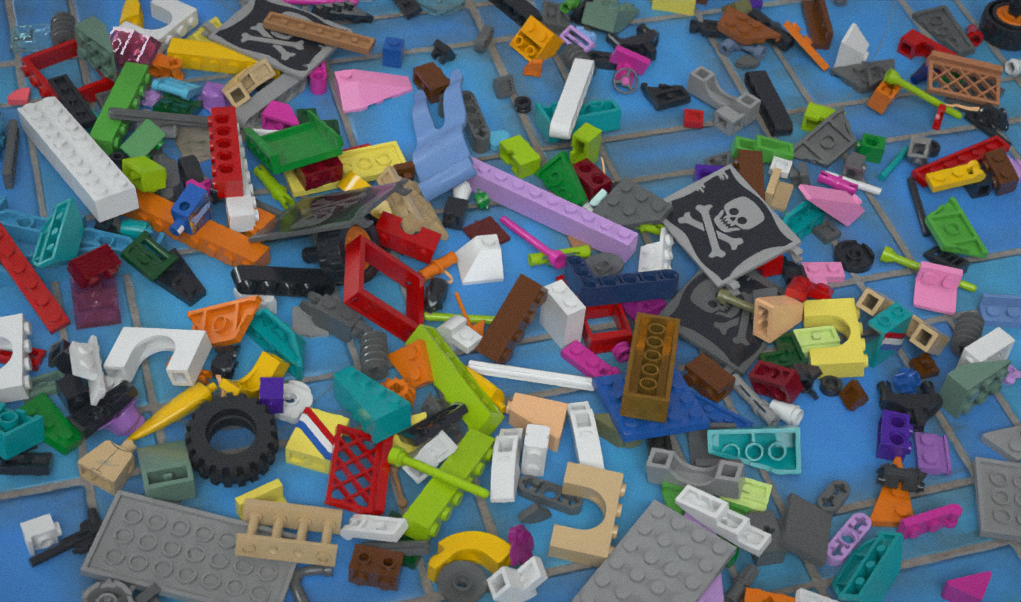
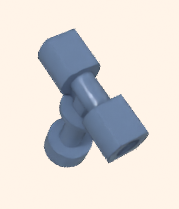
[719,38,767,61]

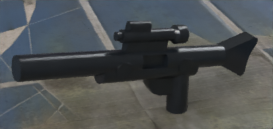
[28,508,103,568]

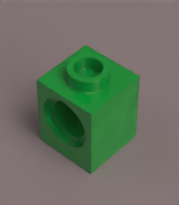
[855,133,886,164]

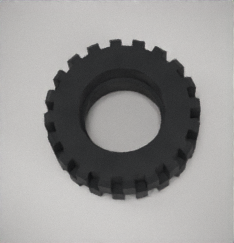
[185,392,278,488]

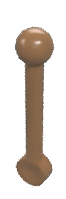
[389,466,407,509]

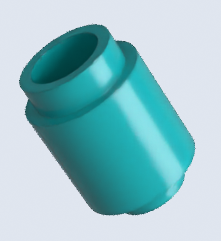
[120,219,153,240]

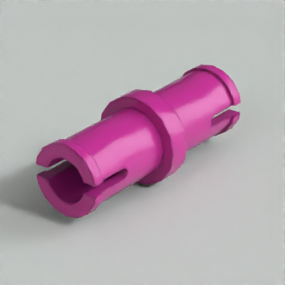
[817,170,858,196]

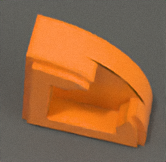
[522,59,543,78]

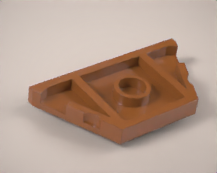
[717,6,781,45]

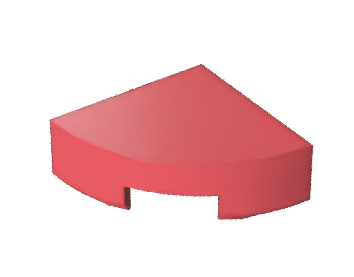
[7,87,31,105]

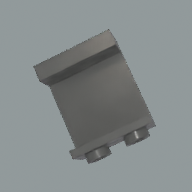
[687,422,742,468]

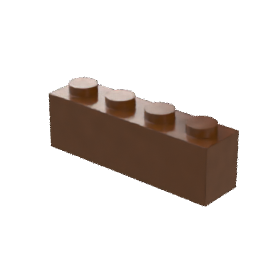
[733,149,766,202]
[476,273,549,365]

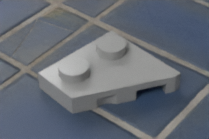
[980,425,1021,463]

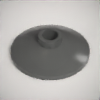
[585,253,624,277]
[437,561,487,602]

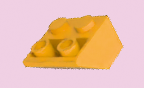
[509,15,564,62]

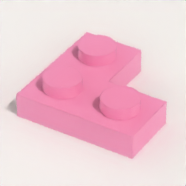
[800,262,845,298]

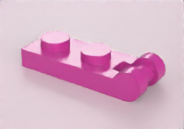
[560,340,620,378]
[896,503,962,540]

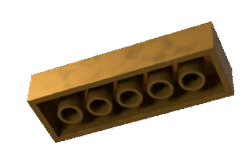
[620,312,681,423]

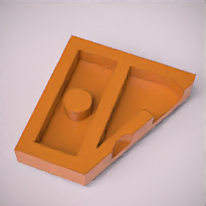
[388,339,434,390]

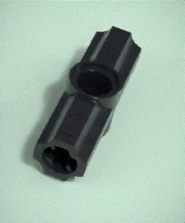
[747,8,795,52]

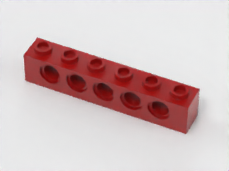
[208,106,243,198]

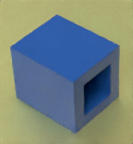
[382,37,405,69]

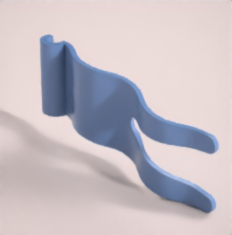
[412,69,478,202]

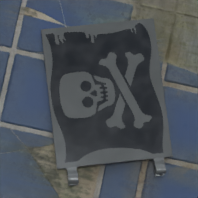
[248,178,412,243]
[659,269,802,376]

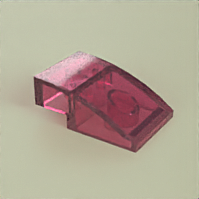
[109,26,162,70]
[70,275,122,330]

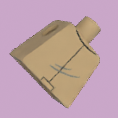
[77,439,136,496]

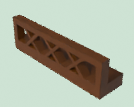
[800,0,834,50]

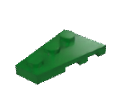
[534,151,589,207]
[19,392,82,455]

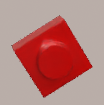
[683,109,703,129]

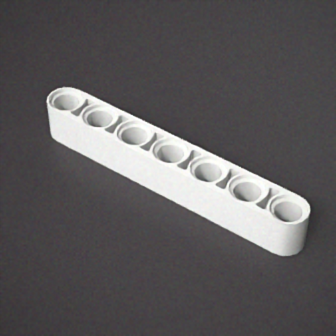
[549,58,595,140]

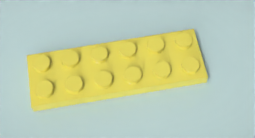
[283,141,406,198]

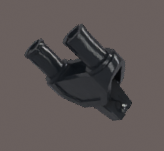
[606,23,660,61]
[877,380,943,432]

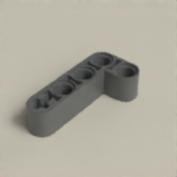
[438,90,490,154]

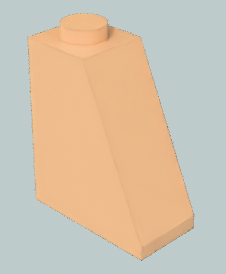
[753,295,803,343]
[506,392,568,453]

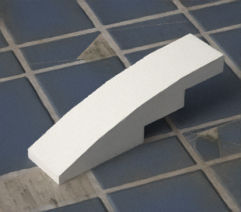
[675,484,772,557]

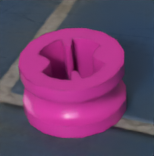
[612,341,631,363]

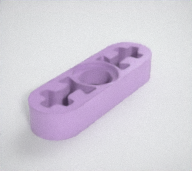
[826,513,872,567]

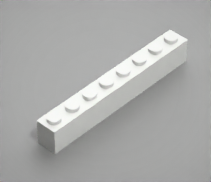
[224,123,259,232]

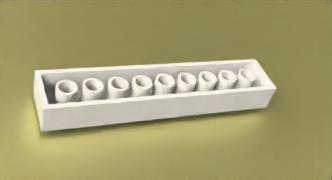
[17,96,139,223]

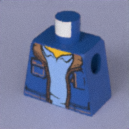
[169,183,214,236]

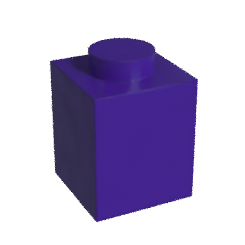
[259,377,284,414]

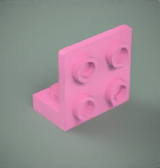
[913,261,963,315]

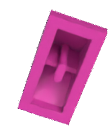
[940,571,992,602]

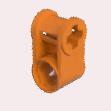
[147,53,184,81]

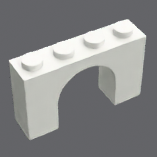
[114,0,199,61]
[0,313,32,403]
[103,327,212,386]

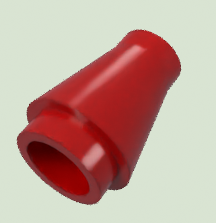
[966,24,984,47]

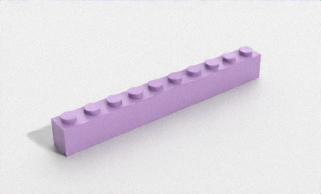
[466,156,638,263]

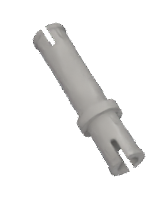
[733,373,781,426]

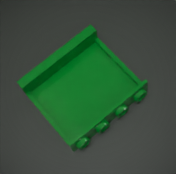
[243,110,344,175]

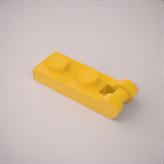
[925,160,986,193]

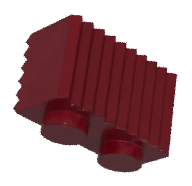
[67,243,122,289]

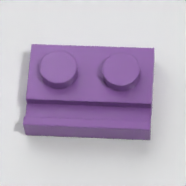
[912,432,952,476]

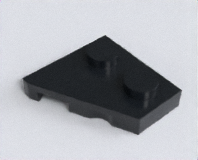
[640,83,691,111]

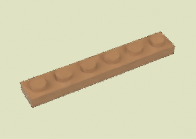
[263,11,376,55]

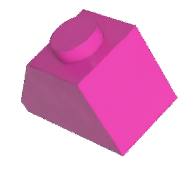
[261,100,299,130]

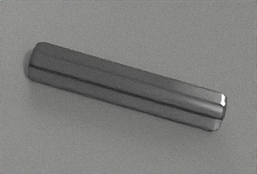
[360,540,430,556]

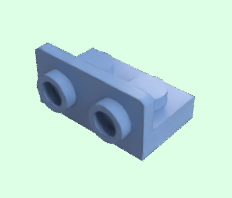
[977,293,1021,328]

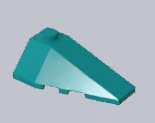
[707,425,801,474]

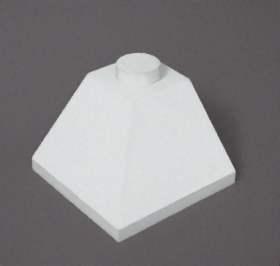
[834,23,870,67]
[455,234,504,286]

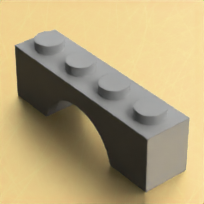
[686,65,761,126]
[646,447,745,500]

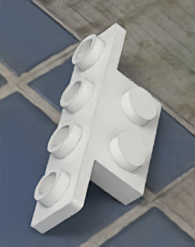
[638,227,674,299]
[69,335,107,406]

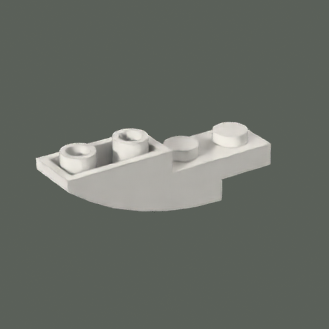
[567,401,604,469]
[490,428,524,503]

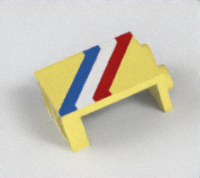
[285,407,350,474]

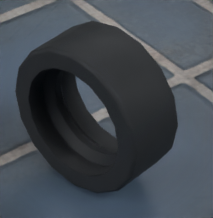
[178,154,204,189]

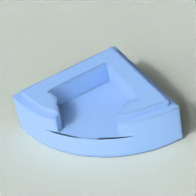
[575,26,597,43]

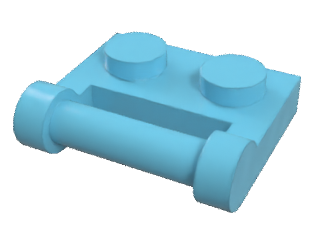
[151,76,203,101]

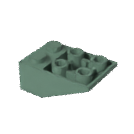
[581,0,640,33]
[74,16,117,83]
[939,359,1011,419]
[136,440,196,502]

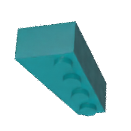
[535,99,621,143]

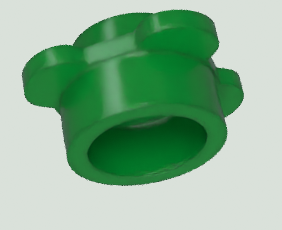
[473,188,490,211]

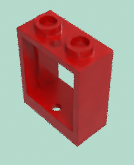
[582,303,633,354]

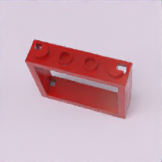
[20,38,119,104]
[343,235,424,343]

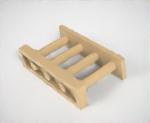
[235,498,343,567]

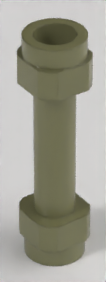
[716,289,755,317]

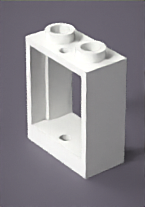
[956,327,1015,368]

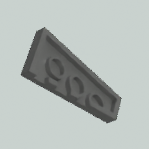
[912,5,975,56]

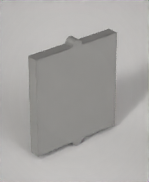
[292,306,329,339]

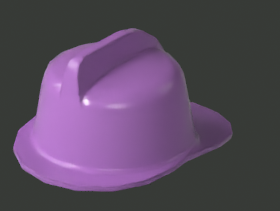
[198,81,231,114]
[97,397,145,436]

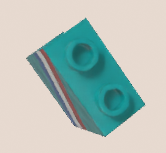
[863,302,913,368]

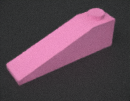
[334,69,413,114]
[798,184,865,227]

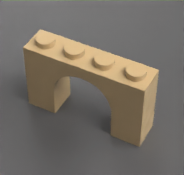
[856,287,951,356]
[548,462,627,567]

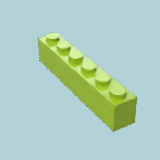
[405,324,505,436]
[402,428,495,542]

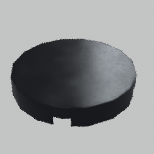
[833,240,875,274]

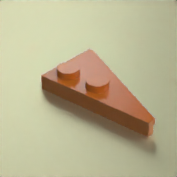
[783,21,830,72]
[870,457,914,527]

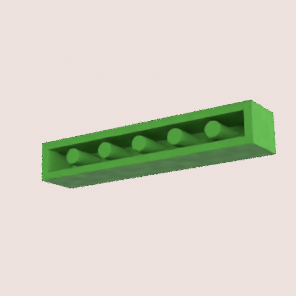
[89,62,152,156]

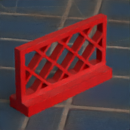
[324,424,394,516]

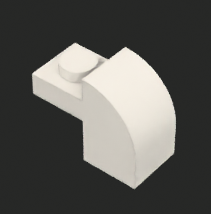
[436,315,483,354]
[402,430,458,484]
[487,556,548,602]

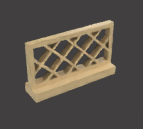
[376,165,449,241]

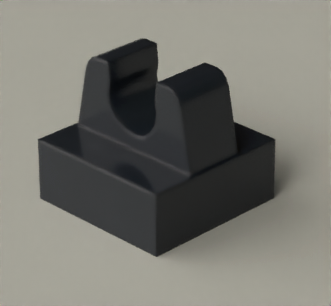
[431,39,456,65]

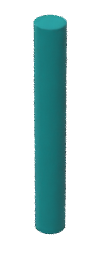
[878,145,909,181]

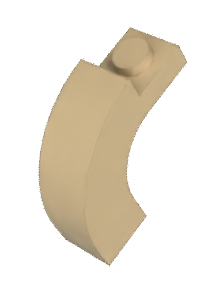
[222,57,276,108]

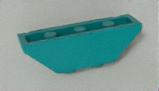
[31,197,85,269]
[780,199,826,255]
[245,307,306,381]
[831,531,903,602]

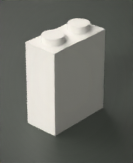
[539,279,586,349]

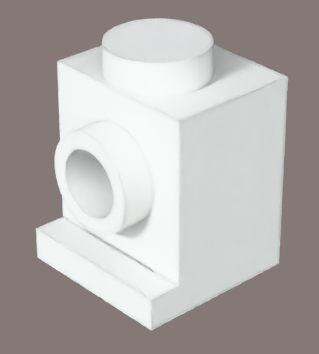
[20,513,62,557]

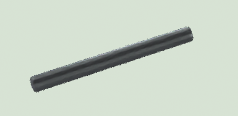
[108,107,209,128]

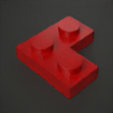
[784,276,834,302]

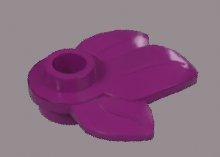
[508,524,534,566]

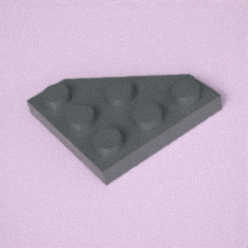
[592,177,673,229]

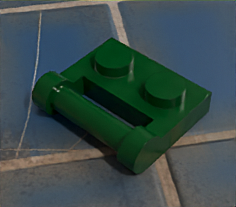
[152,92,203,115]
[120,231,179,283]

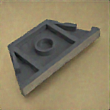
[830,58,895,94]
[793,106,856,169]

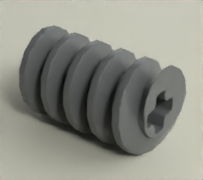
[51,12,75,46]
[561,44,597,77]
[950,312,985,357]
[359,330,389,381]

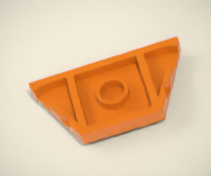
[187,295,262,349]

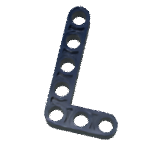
[563,255,679,306]

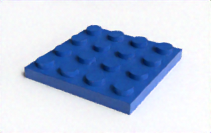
[592,365,710,442]

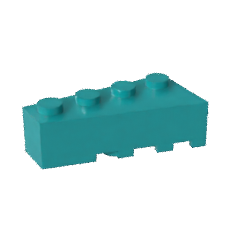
[333,366,411,444]
[0,402,45,460]

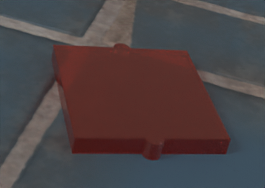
[462,216,511,245]

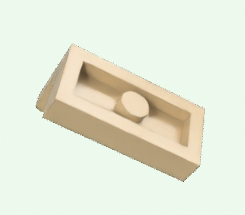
[765,167,794,213]

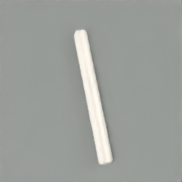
[468,360,595,391]

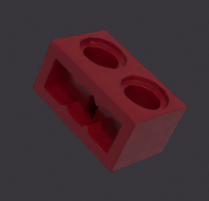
[295,156,343,191]
[573,158,612,202]
[748,360,803,404]

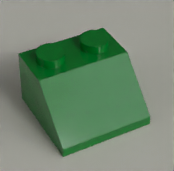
[118,118,166,159]

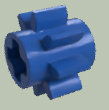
[893,367,921,394]

